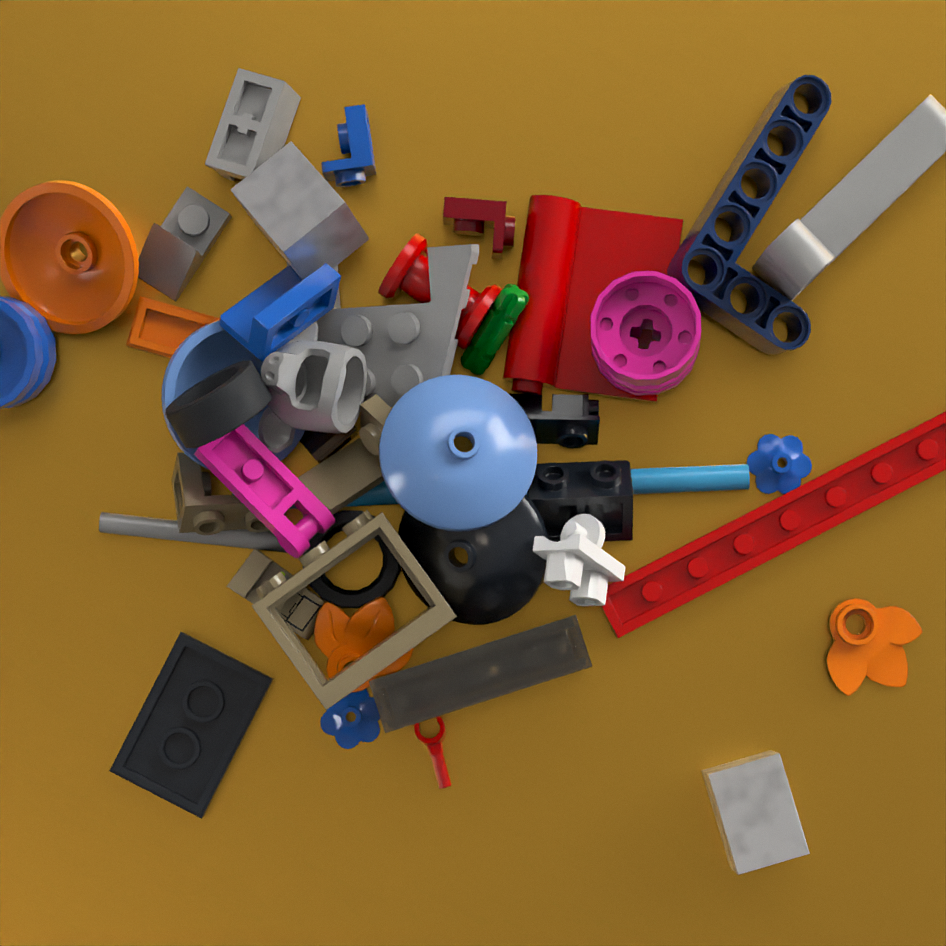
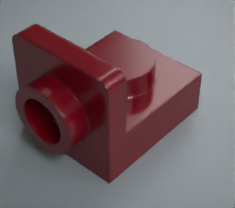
[443,197,516,259]

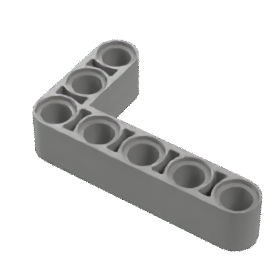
[752,95,946,301]

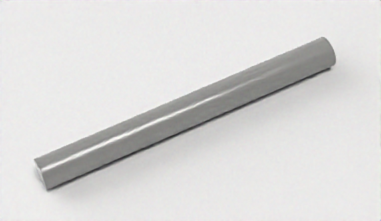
[99,512,287,553]

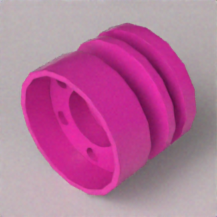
[590,271,701,395]

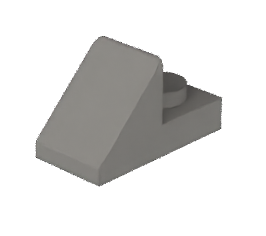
[138,186,232,302]

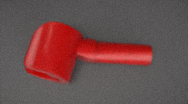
[414,714,451,789]

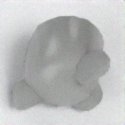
[258,321,367,453]

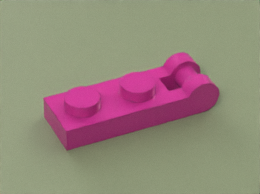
[194,424,335,558]

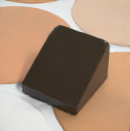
[300,425,358,464]

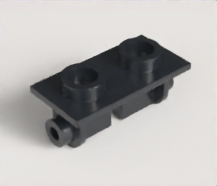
[508,393,600,449]

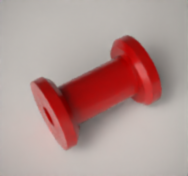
[378,233,502,350]

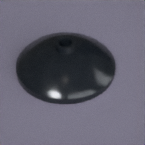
[398,495,548,625]

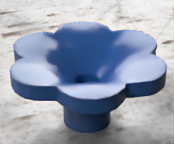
[746,434,812,495]
[320,688,384,749]

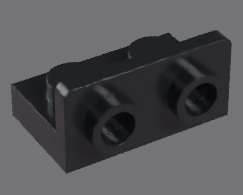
[528,460,633,542]

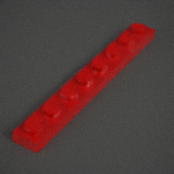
[600,411,946,638]

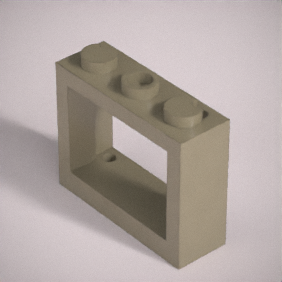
[252,510,457,710]

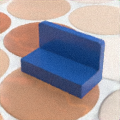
[219,263,341,361]

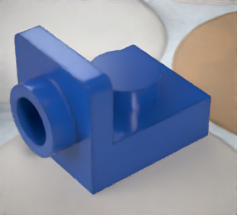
[321,104,377,187]

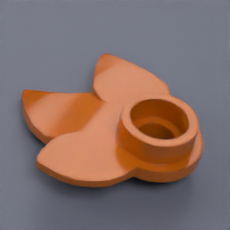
[314,596,414,693]
[826,598,923,696]

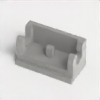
[205,68,301,181]

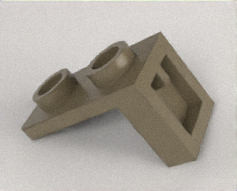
[298,394,392,515]
[171,452,285,535]

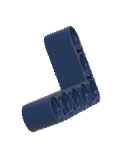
[667,75,832,355]

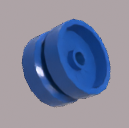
[0,296,57,409]

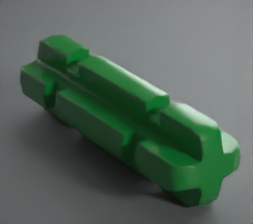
[460,284,529,375]

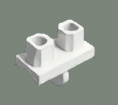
[533,514,626,607]

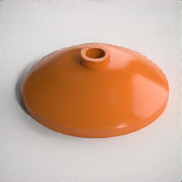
[0,180,139,334]

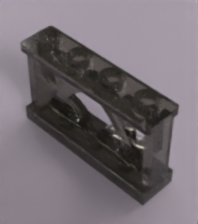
[369,615,592,733]

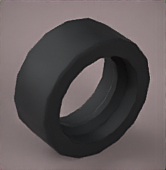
[165,360,272,448]
[303,510,401,608]

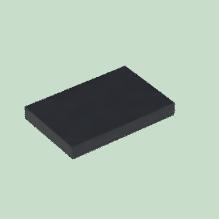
[109,632,274,819]

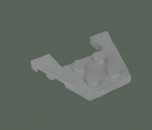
[287,244,479,407]

